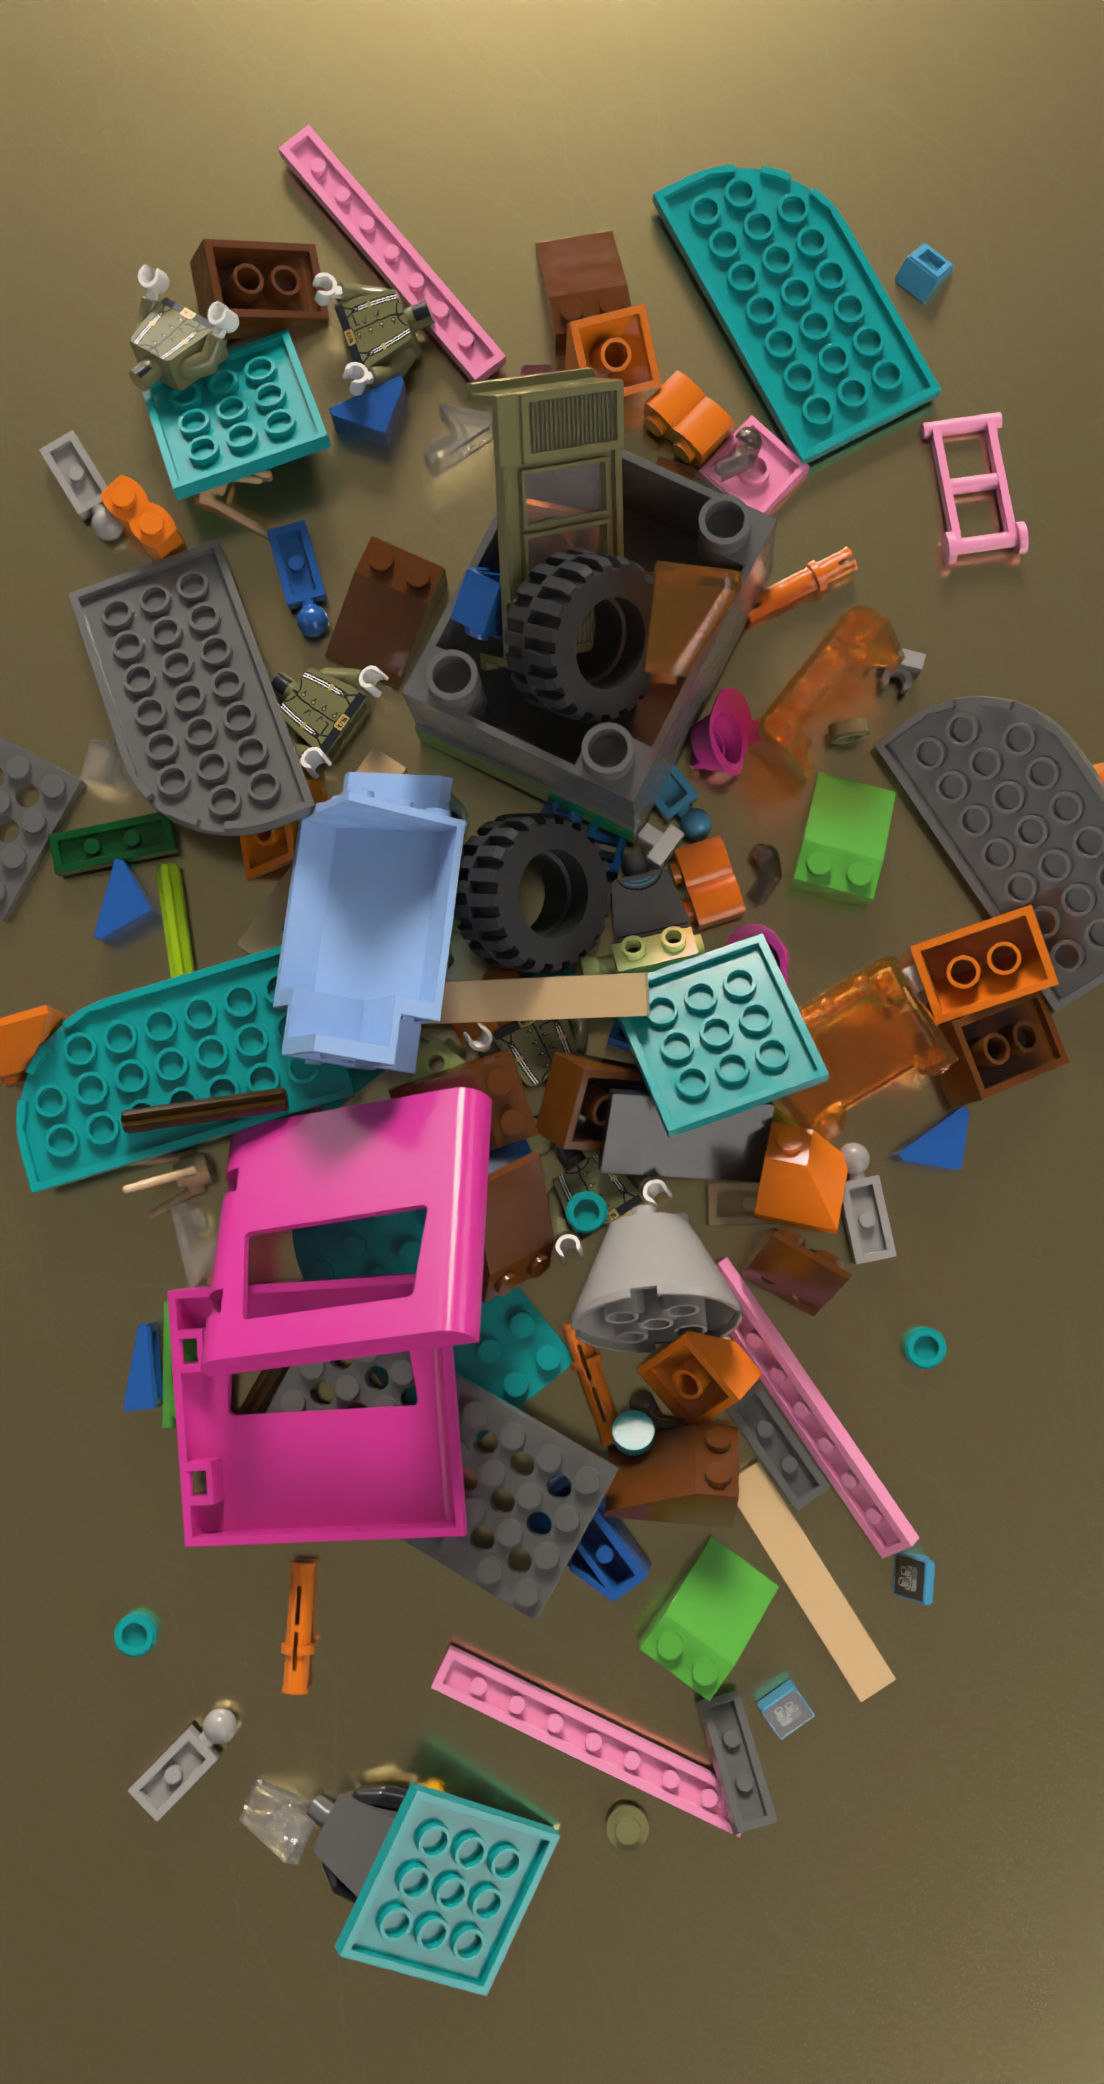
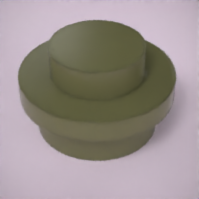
[606,1805,649,1851]

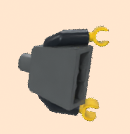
[306,1785,408,1904]

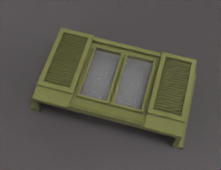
[466,367,625,671]

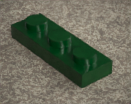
[48,812,178,877]

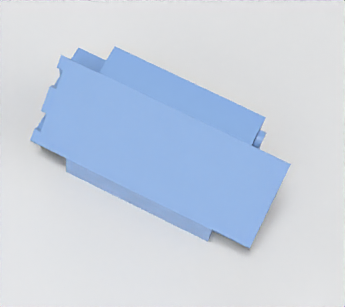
[273,772,466,1074]

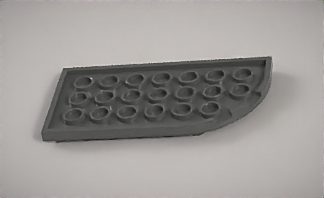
[68,538,316,836]
[874,696,1104,1012]

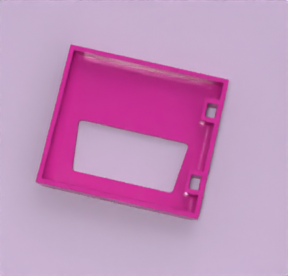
[200,1087,492,1377]
[167,1272,468,1547]

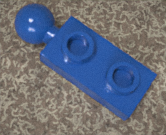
[266,520,329,637]

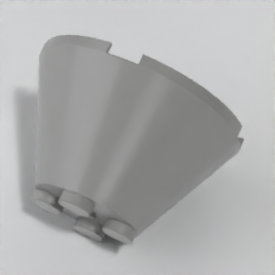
[571,1205,742,1353]

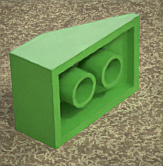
[788,771,896,908]
[637,1535,779,1701]

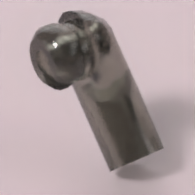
[714,426,762,482]
[746,843,783,906]
[629,1390,683,1432]

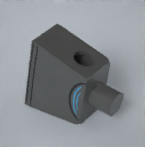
[610,851,692,944]

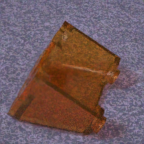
[642,561,743,685]
[747,606,906,786]
[781,956,959,1139]

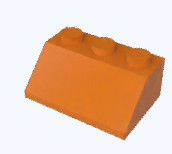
[910,905,1059,1025]

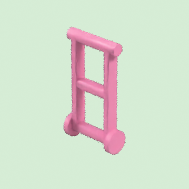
[921,412,1029,565]

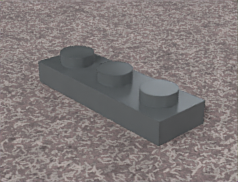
[726,1381,831,1512]
[696,1690,778,1835]

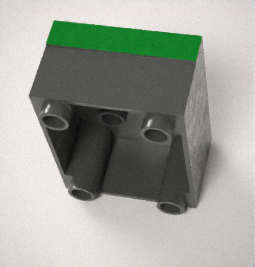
[402,449,777,843]

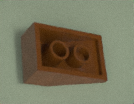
[535,230,631,357]
[189,239,330,339]
[325,536,448,690]
[921,990,1070,1109]
[388,1049,539,1150]
[536,1052,648,1150]
[482,1151,555,1303]
[605,1424,739,1528]

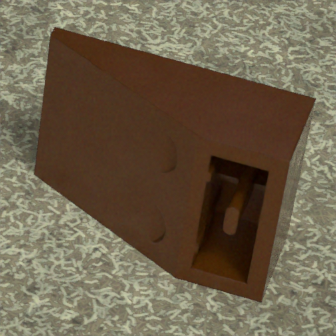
[738,1228,852,1316]

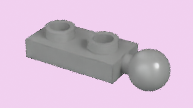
[39,430,123,541]
[839,1142,897,1264]
[128,1708,237,1822]

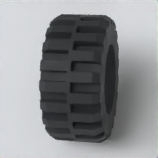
[504,549,669,724]
[454,813,612,974]

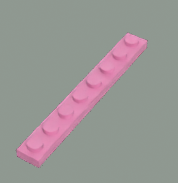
[278,125,506,383]
[716,1257,919,1559]
[431,1645,741,1838]

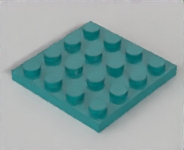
[142,329,331,500]
[617,933,829,1138]
[334,1782,560,1996]

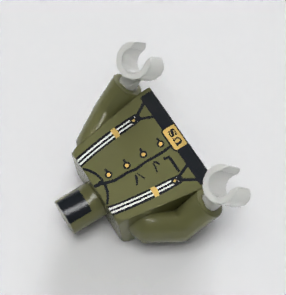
[129,265,239,392]
[312,272,435,396]
[271,665,389,779]
[463,1018,589,1091]
[547,1147,673,1265]

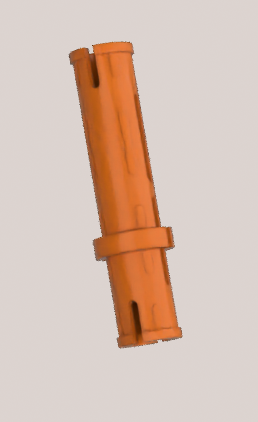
[748,547,858,624]
[560,1322,618,1446]
[281,1560,316,1695]

